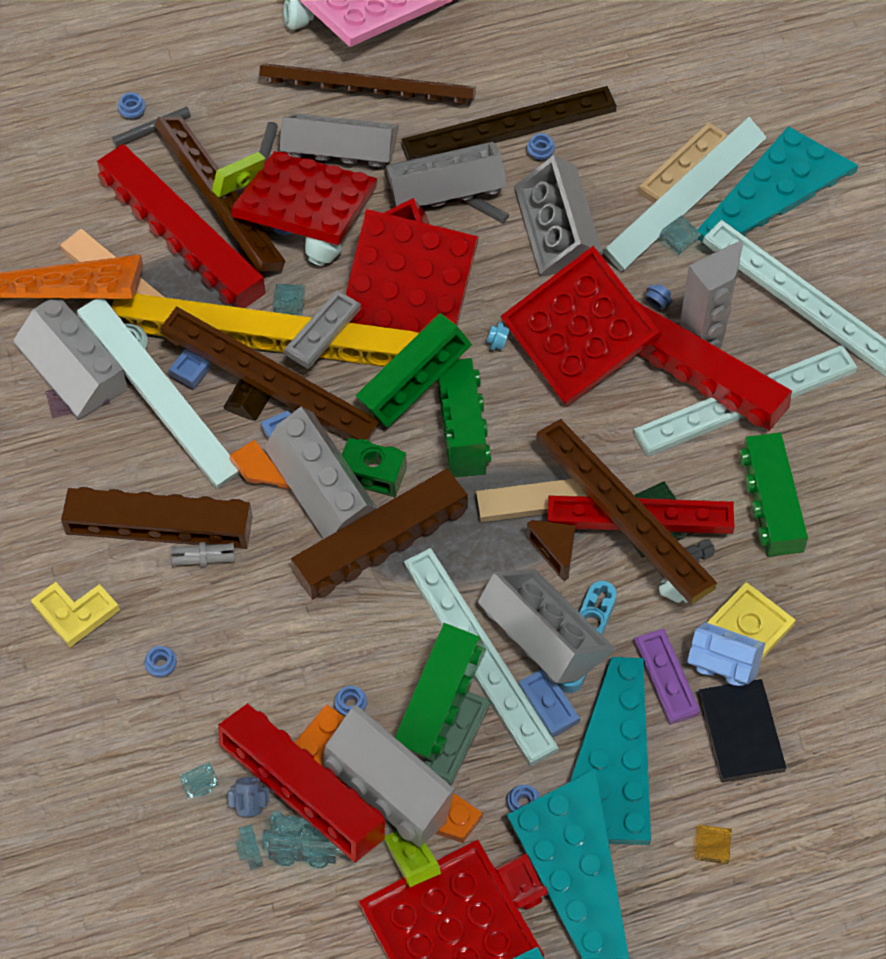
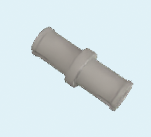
[171,542,235,567]

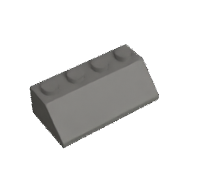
[280,113,399,166]
[386,142,507,207]
[514,155,603,276]
[680,241,743,349]
[13,298,128,420]
[264,406,377,539]
[478,569,615,684]
[322,705,455,847]

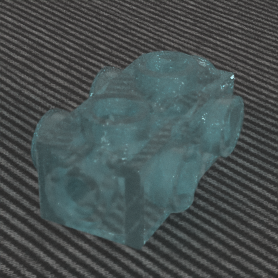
[263,811,344,868]

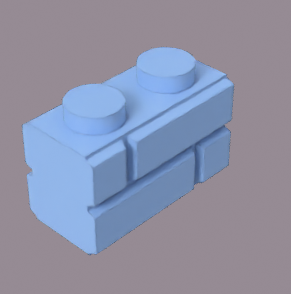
[687,622,765,686]

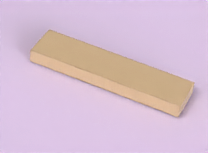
[638,122,728,203]
[476,479,589,523]

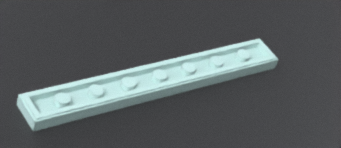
[602,117,767,272]
[703,220,886,377]
[77,298,240,489]
[634,345,857,457]
[404,548,559,767]

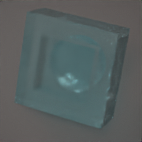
[659,215,701,255]
[273,284,305,315]
[180,762,219,799]
[235,824,263,870]

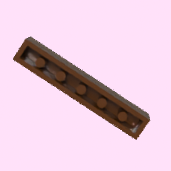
[291,468,468,600]
[61,487,253,549]

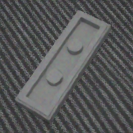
[284,290,361,369]

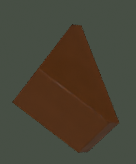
[526,520,575,581]

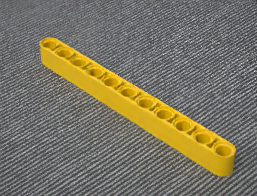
[111,293,419,367]

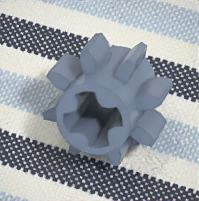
[228,777,269,817]

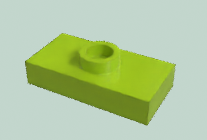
[212,152,266,197]
[384,831,441,887]

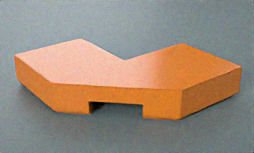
[229,440,291,489]

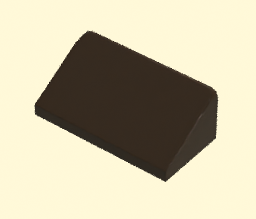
[223,379,271,421]

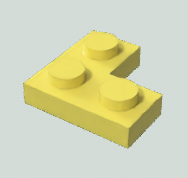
[30,582,120,648]

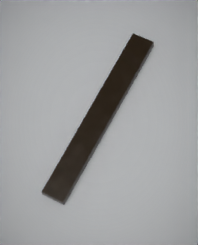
[401,86,617,160]

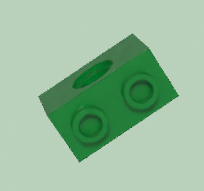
[342,438,407,498]

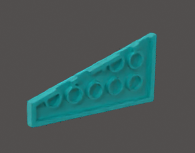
[695,126,858,242]
[570,657,651,845]
[507,769,629,959]

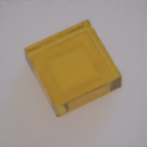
[695,825,732,864]

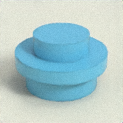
[486,322,509,350]

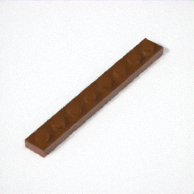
[259,63,476,103]
[155,116,286,272]
[160,306,380,441]
[536,419,717,605]

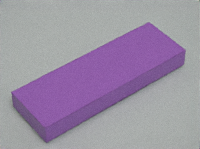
[634,628,700,725]

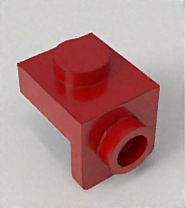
[495,853,549,910]

